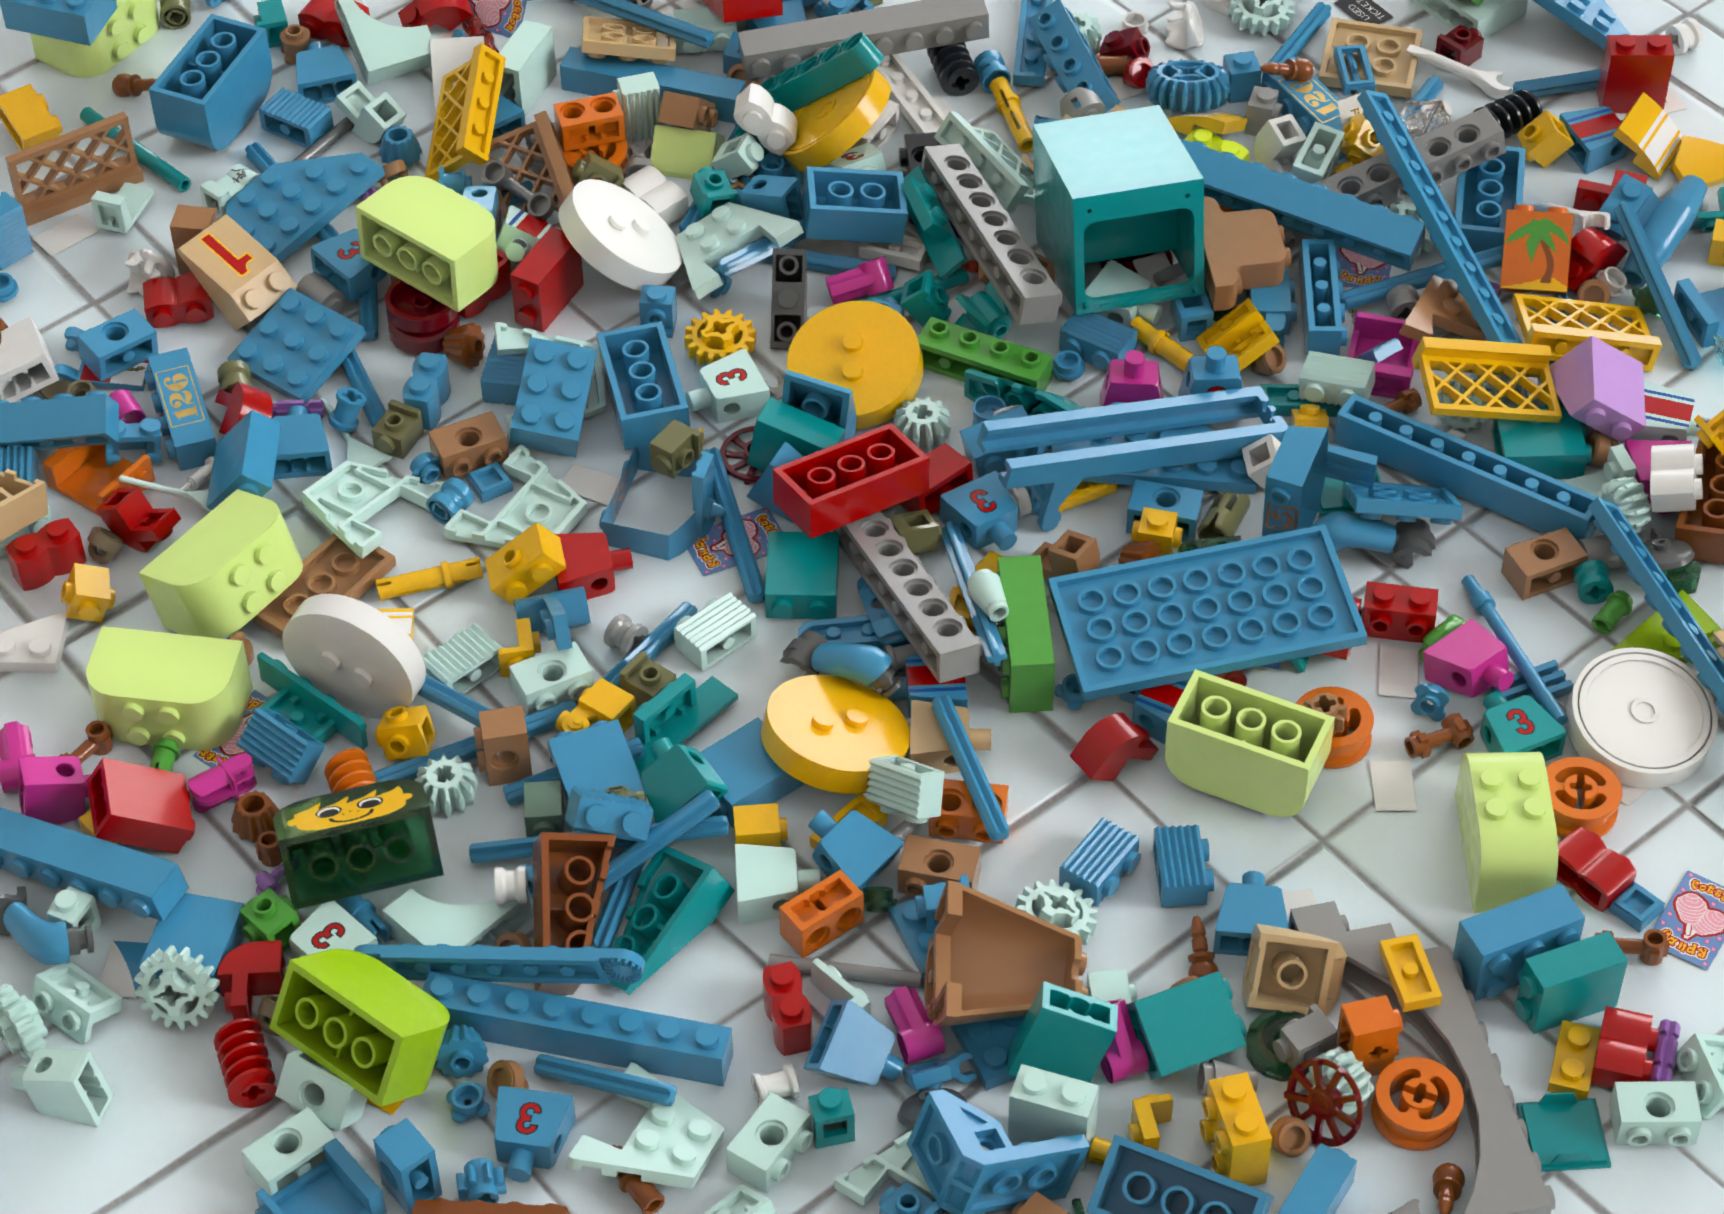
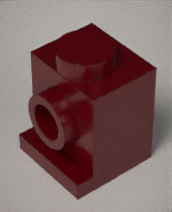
[1435,24,1484,66]

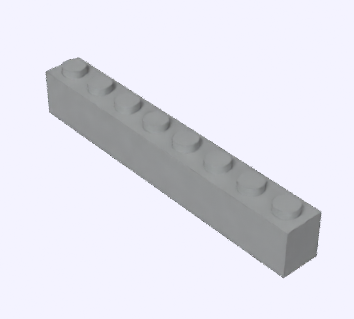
[738,0,989,80]

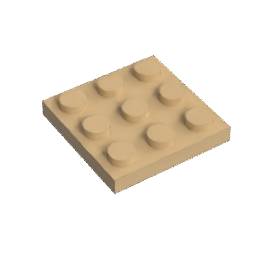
[582,15,676,64]
[1318,17,1423,98]

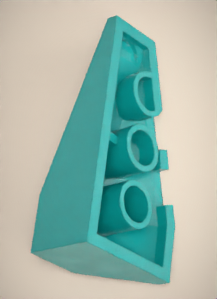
[964,369,1086,450]
[608,846,735,995]

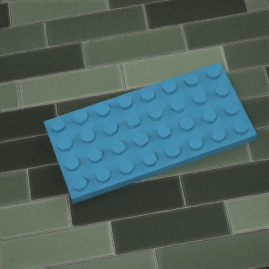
[1048,524,1368,701]

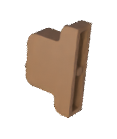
[1204,196,1291,311]

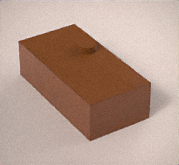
[1675,438,1724,564]

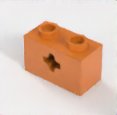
[1336,995,1403,1076]

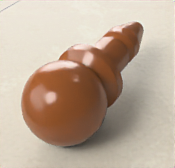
[1260,58,1314,82]
[112,73,157,97]
[1188,916,1219,977]
[1432,1163,1465,1214]

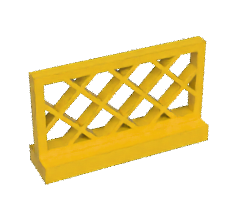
[425,43,506,181]
[1512,293,1662,372]
[1411,337,1563,423]

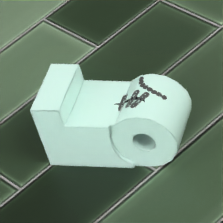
[200,164,259,219]

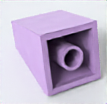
[1549,335,1646,443]

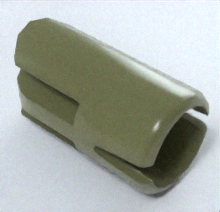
[1198,491,1251,547]

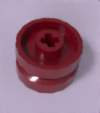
[385,279,460,355]

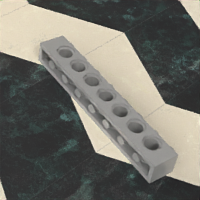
[1283,107,1506,250]
[921,143,1063,325]
[830,511,983,684]

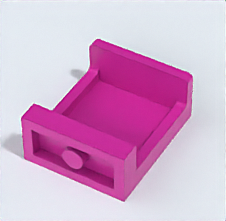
[1347,312,1420,399]

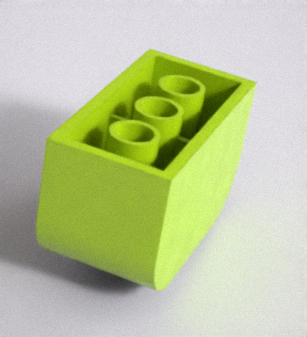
[269,949,450,1107]

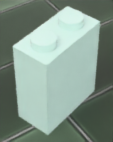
[499,19,557,117]
[1008,1064,1099,1172]

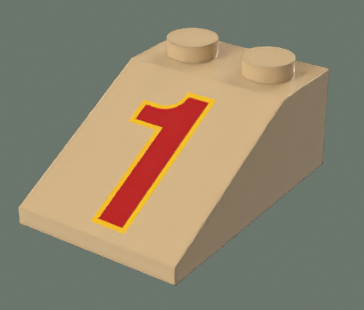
[176,214,298,331]

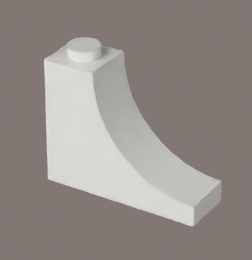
[0,317,59,403]

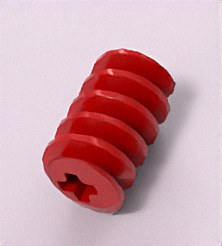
[213,1018,277,1108]

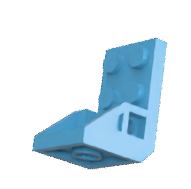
[907,1089,1090,1214]

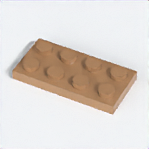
[251,534,396,639]

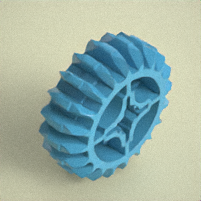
[1146,59,1230,113]

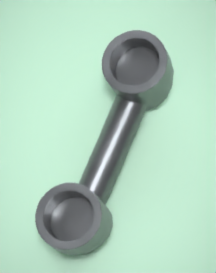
[482,160,555,220]

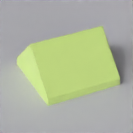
[650,125,725,180]

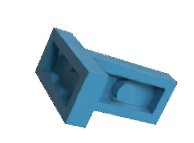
[513,586,591,651]

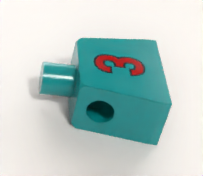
[1480,691,1567,761]

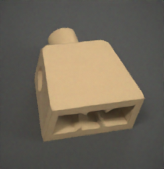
[910,700,991,774]

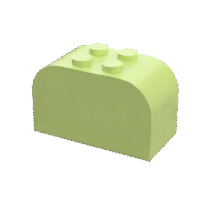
[30,0,160,78]
[356,176,498,312]
[138,489,303,638]
[86,626,253,751]
[1164,669,1335,817]
[1455,752,1558,913]

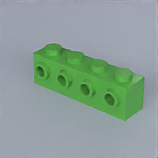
[917,317,1053,391]

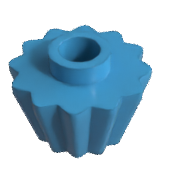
[378,125,422,166]
[436,1024,489,1079]

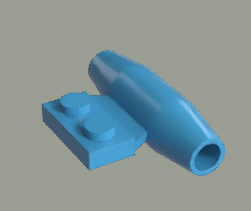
[1597,173,1708,287]

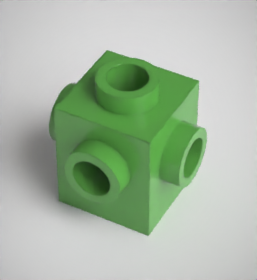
[239,888,301,951]

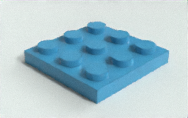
[227,288,367,402]
[1342,481,1463,525]

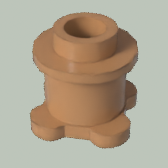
[280,24,310,65]

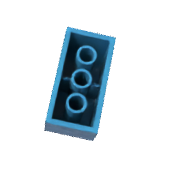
[148,14,272,150]

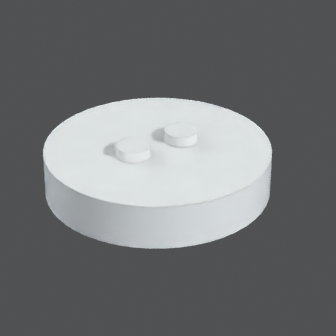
[558,179,682,291]
[282,594,426,719]
[1565,647,1718,789]

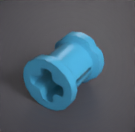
[328,387,366,432]

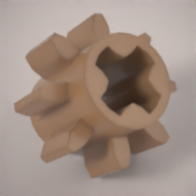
[1304,692,1347,735]

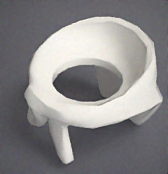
[1164,0,1203,50]
[125,249,176,298]

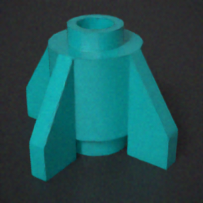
[954,282,1011,339]

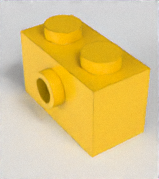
[0,84,63,151]
[485,522,566,605]

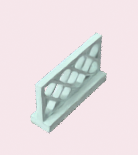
[934,111,1035,213]

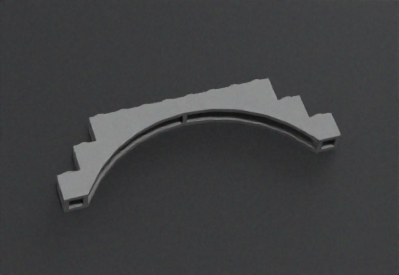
[1288,901,1555,1214]

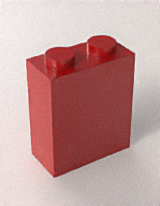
[1597,34,1675,113]
[510,226,584,333]
[87,757,195,854]

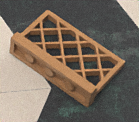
[485,110,575,229]
[5,112,144,226]

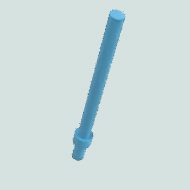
[1461,575,1568,726]

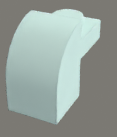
[334,80,407,143]

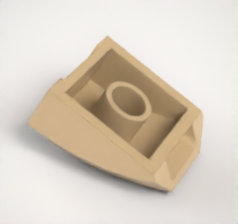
[1242,924,1347,1016]

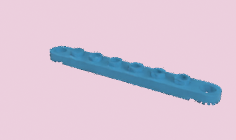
[353,943,645,984]

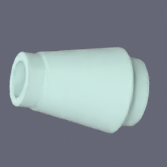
[967,569,1009,622]

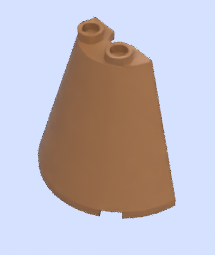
[924,880,1088,1027]

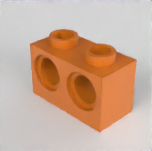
[553,92,626,152]
[929,779,1009,843]
[779,869,864,958]

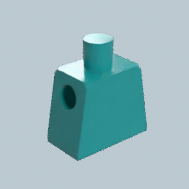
[641,738,729,823]

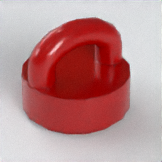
[1122,57,1154,89]

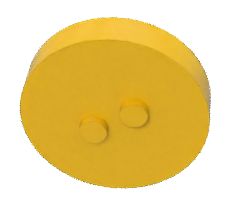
[782,69,891,172]
[787,301,924,430]
[760,675,910,794]

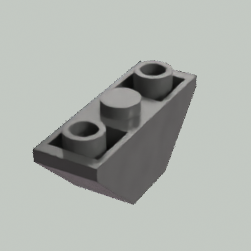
[770,248,807,348]

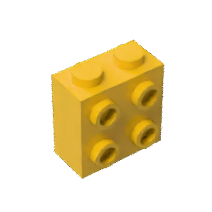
[1199,1072,1272,1186]

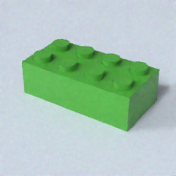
[993,555,1055,713]

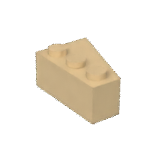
[0,469,48,541]

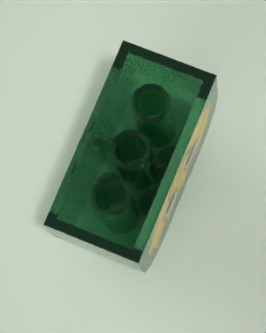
[273,779,444,910]

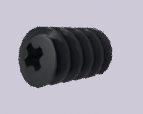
[927,42,979,96]
[1473,89,1543,139]

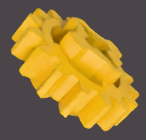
[684,309,756,366]

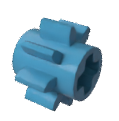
[456,1158,507,1203]

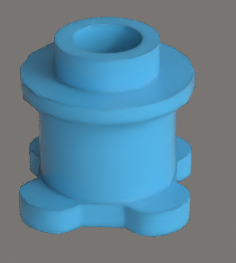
[439,166,472,196]

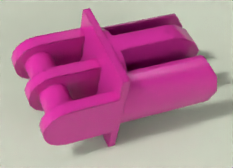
[187,753,257,813]

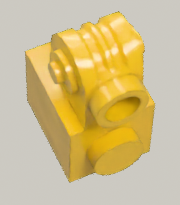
[555,678,636,733]

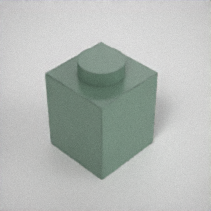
[524,780,564,837]

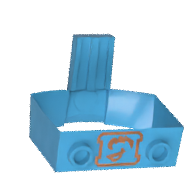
[1262,426,1378,536]
[599,445,725,561]

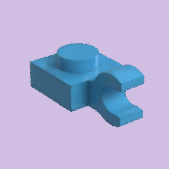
[902,1050,977,1093]

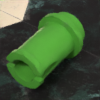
[1591,590,1633,635]
[150,738,180,771]

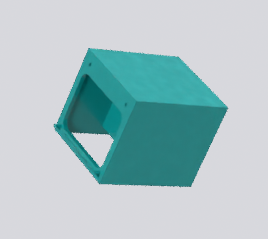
[1033,105,1204,315]

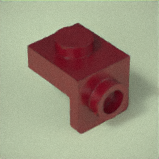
[1099,26,1150,60]

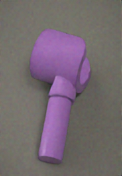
[256,857,297,895]

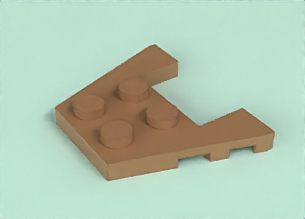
[1399,275,1486,342]

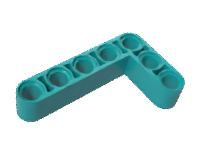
[734,32,884,156]

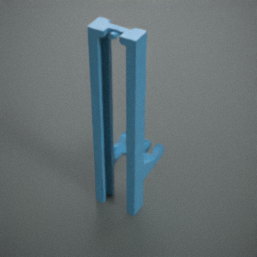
[977,386,1288,532]

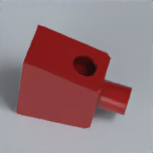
[555,532,633,600]

